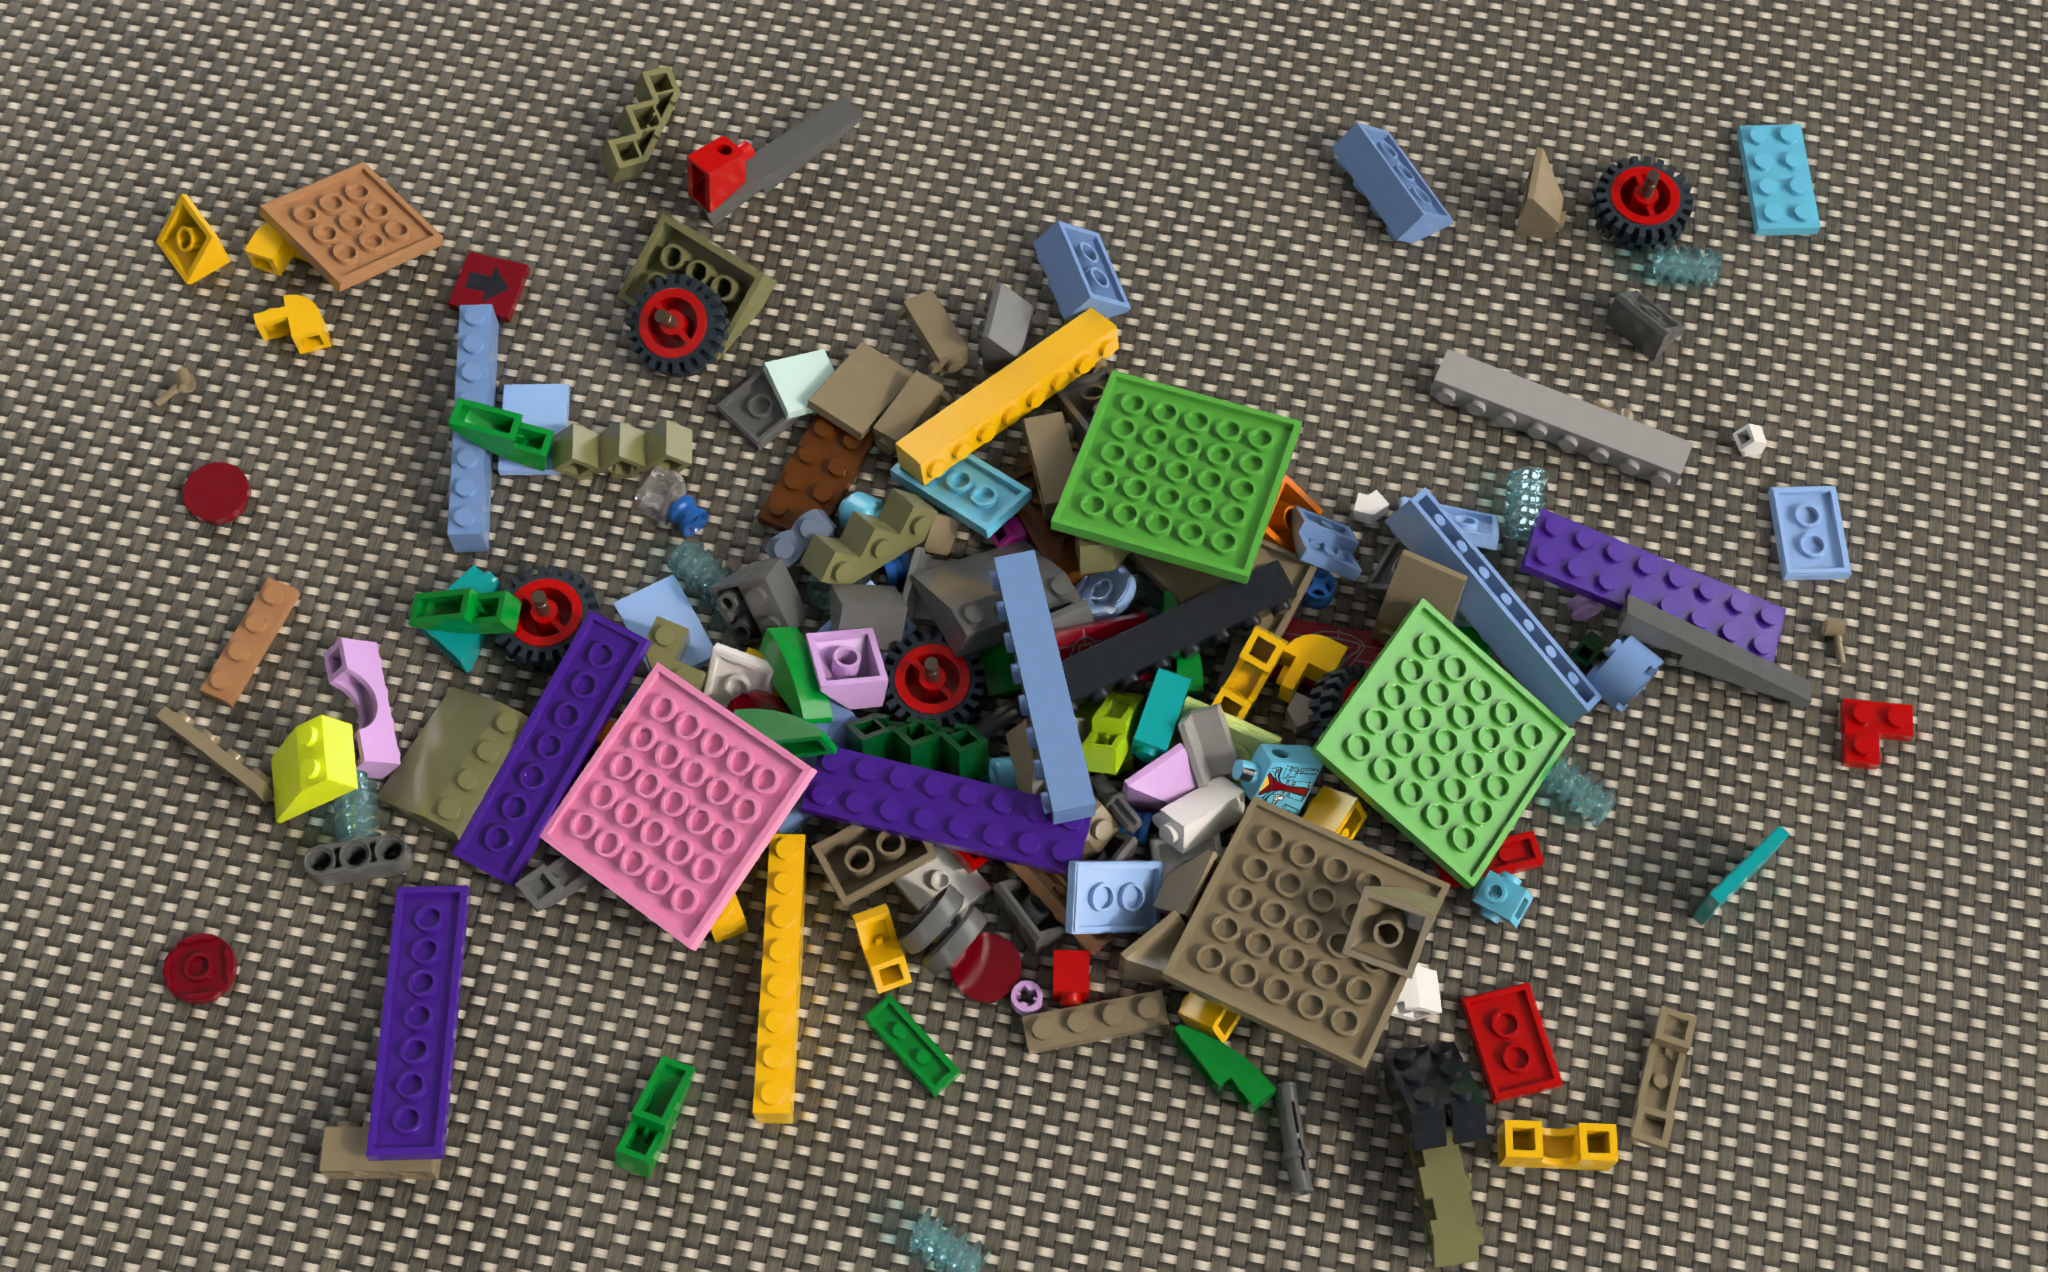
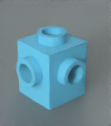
[1473,870,1534,928]

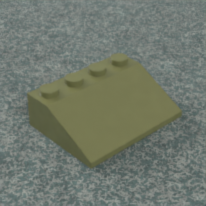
[617,214,777,360]
[375,687,529,844]

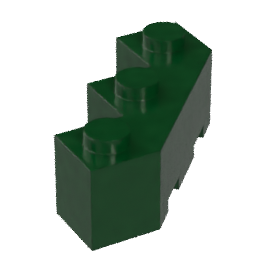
[845,713,989,780]

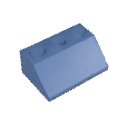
[1033,221,1131,321]

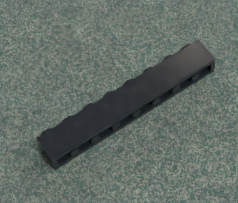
[1061,559,1297,713]

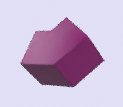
[991,517,1027,548]

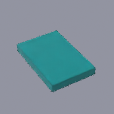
[1693,826,1790,925]

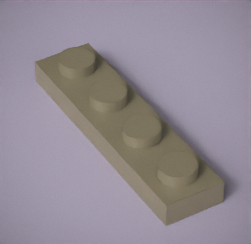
[156,706,274,805]
[1021,990,1170,1055]

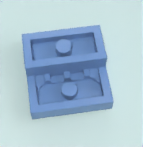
[1292,505,1362,581]

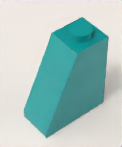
[419,565,501,674]
[1128,668,1191,763]

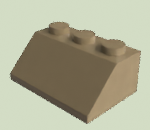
[811,825,939,908]

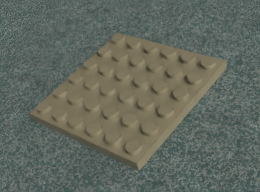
[1162,796,1451,1074]

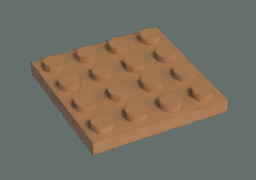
[260,162,443,292]

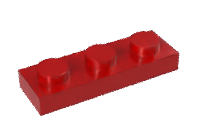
[1432,830,1545,890]

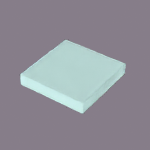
[763,349,835,419]

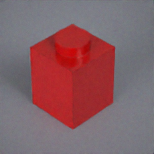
[1052,950,1089,1007]

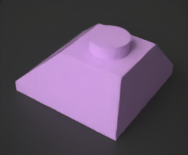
[805,628,889,710]
[1122,743,1199,814]

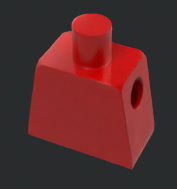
[687,136,755,213]

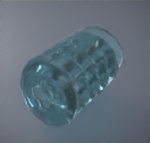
[1651,243,1722,289]
[1503,467,1549,542]
[667,541,732,610]
[1541,754,1620,828]
[333,770,381,842]
[908,1208,992,1272]

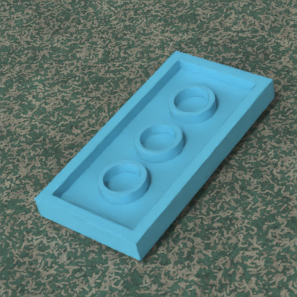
[1737,124,1821,236]
[890,453,1032,539]

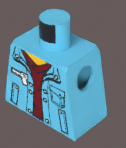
[1232,744,1323,816]

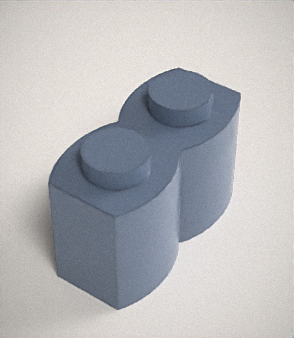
[765,509,838,569]

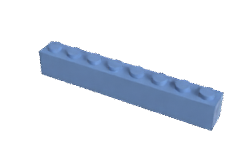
[447,304,499,553]
[1385,487,1602,726]
[989,550,1096,825]

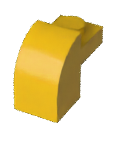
[244,223,308,277]
[253,295,332,354]
[1276,634,1348,704]
[852,903,912,994]

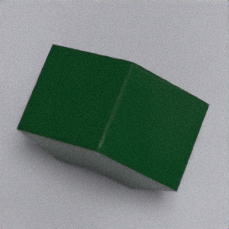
[1571,630,1608,668]

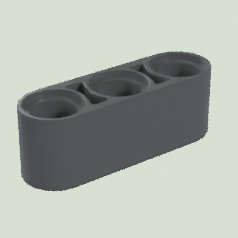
[303,834,414,886]

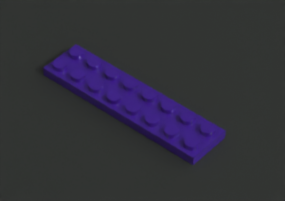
[1519,508,1786,663]
[452,610,652,887]
[801,747,1092,877]
[366,885,470,1161]

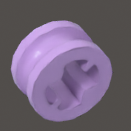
[1567,595,1601,621]
[1011,980,1043,1016]

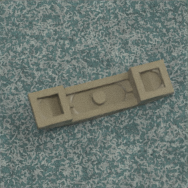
[1630,1006,1697,1151]

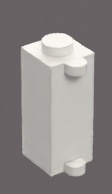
[1152,775,1245,854]

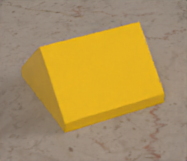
[156,194,231,284]

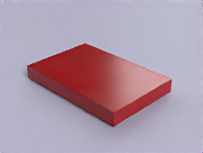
[1459,982,1563,1104]

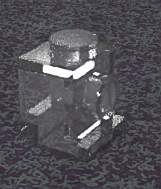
[635,466,687,526]

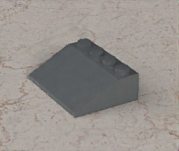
[910,540,1081,658]

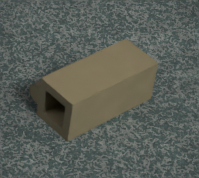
[896,289,968,376]
[873,370,952,456]

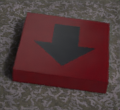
[448,252,530,323]

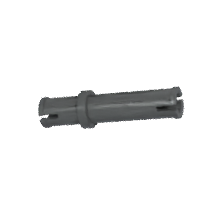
[1274,1082,1314,1196]

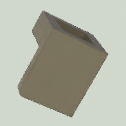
[916,505,961,556]

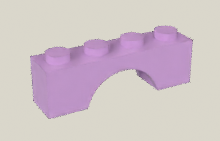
[323,638,401,779]

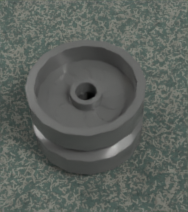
[897,884,988,976]

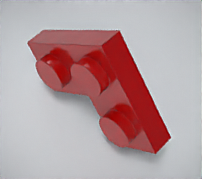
[1840,698,1914,770]

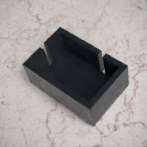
[1383,1041,1487,1151]

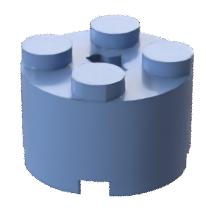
[1586,635,1664,714]

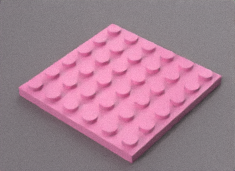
[540,662,817,951]

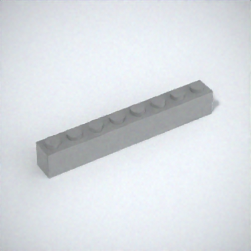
[1429,349,1693,490]

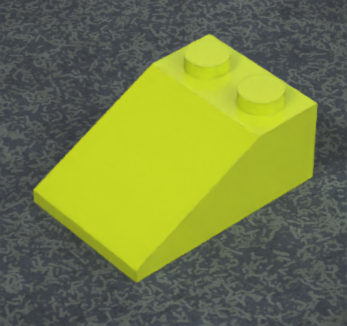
[271,715,358,823]

